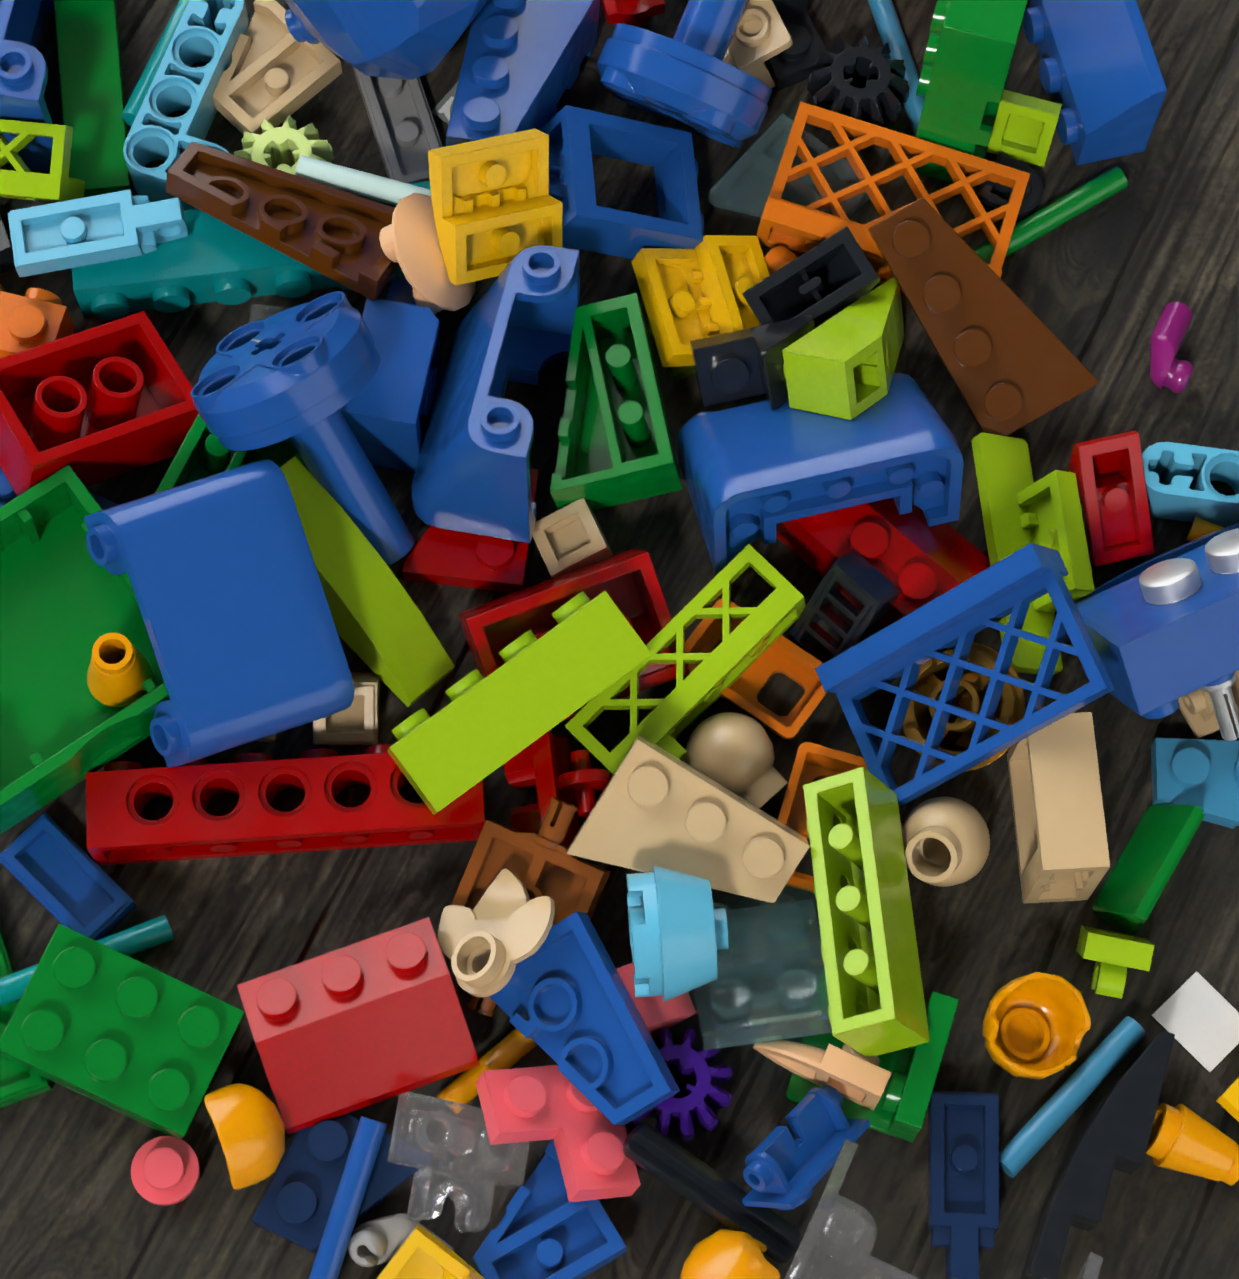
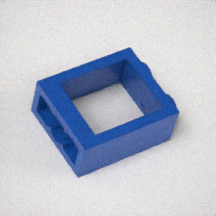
[540,105,704,259]

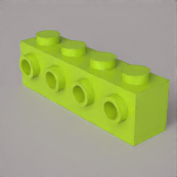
[387,591,652,815]
[803,767,930,1058]

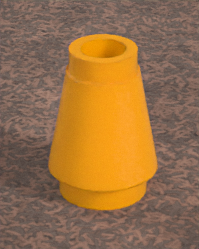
[87,633,152,708]
[1146,1103,1239,1186]

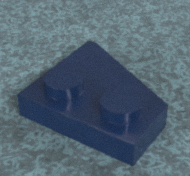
[251,1114,432,1254]

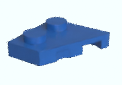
[473,1139,627,1279]

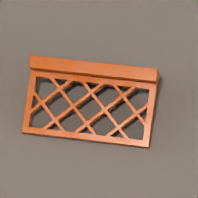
[756,101,1030,289]

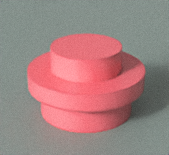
[131,1136,200,1206]

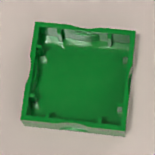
[0,465,170,834]

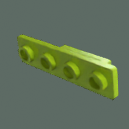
[971,432,1095,675]

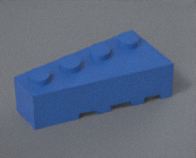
[446,0,600,146]

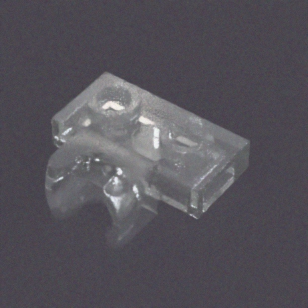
[387,1091,530,1233]

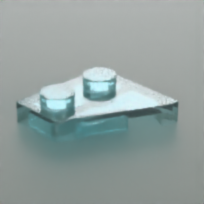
[709,113,869,220]

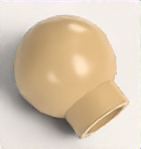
[685,712,788,809]
[901,796,990,887]

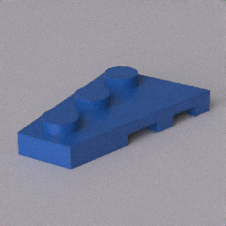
[488,911,680,1125]

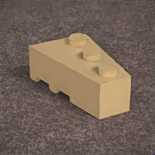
[566,734,810,903]

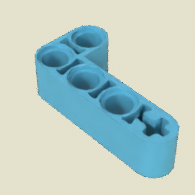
[123,0,250,211]
[1142,442,1239,527]

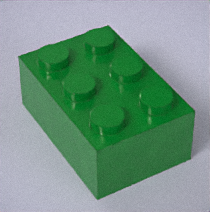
[0,923,245,1139]

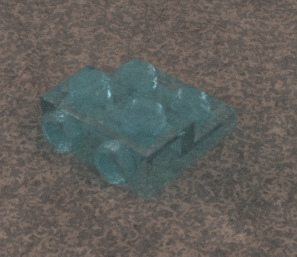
[692,894,832,1050]

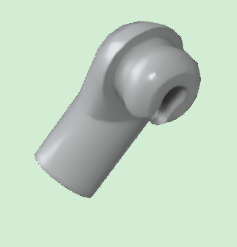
[348,1213,454,1268]

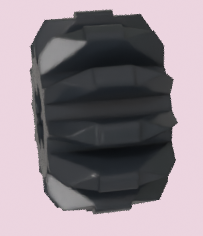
[807,35,909,141]

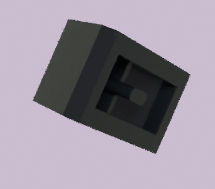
[742,226,881,328]

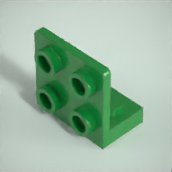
[786,975,959,1142]

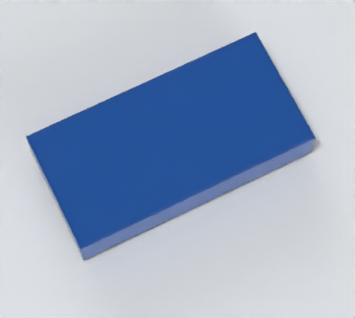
[0,813,137,941]

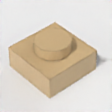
[532,498,614,578]

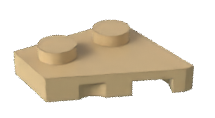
[212,0,342,135]

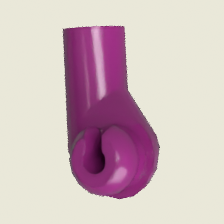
[1150,302,1194,393]

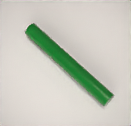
[973,166,1128,264]

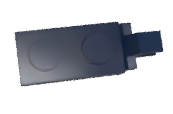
[928,1090,999,1279]

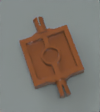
[437,797,611,1017]

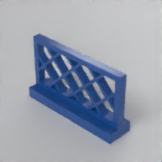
[815,543,1114,807]

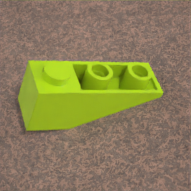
[782,278,905,420]

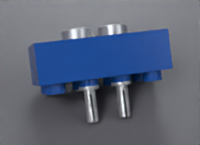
[1074,523,1239,741]

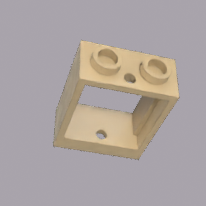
[1007,707,1110,904]

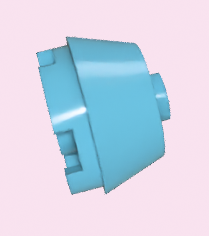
[626,865,728,1002]

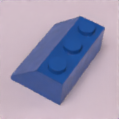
[1023,0,1167,166]

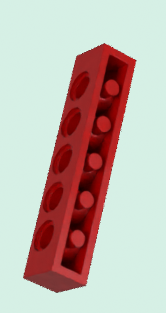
[86,744,486,866]

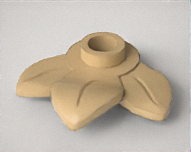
[438,869,555,997]

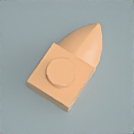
[753,1040,892,1111]

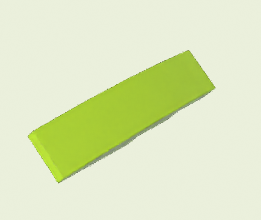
[280,456,455,708]

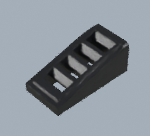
[787,550,902,663]

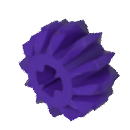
[631,1027,732,1143]

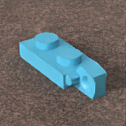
[8,189,188,277]

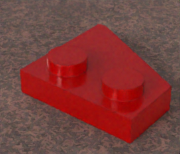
[402,468,539,593]

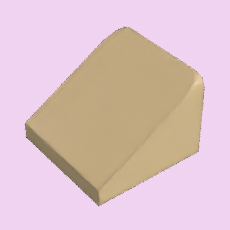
[313,672,380,745]

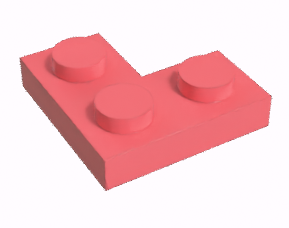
[476,1065,641,1202]

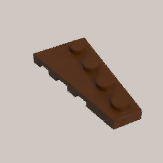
[165,141,399,302]
[868,197,1100,436]

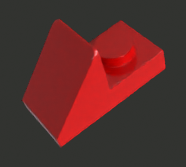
[1067,430,1155,567]

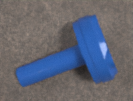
[596,0,772,148]
[190,291,415,566]

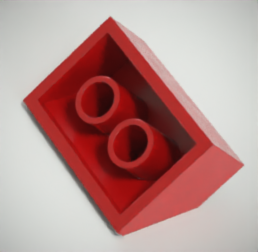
[776,498,990,629]
[458,548,690,721]
[237,917,480,1135]

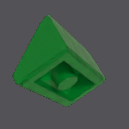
[1092,804,1205,935]

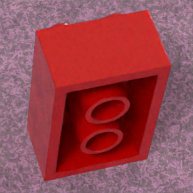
[0,311,198,496]

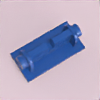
[742,1085,871,1210]

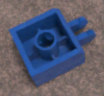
[340,276,444,473]

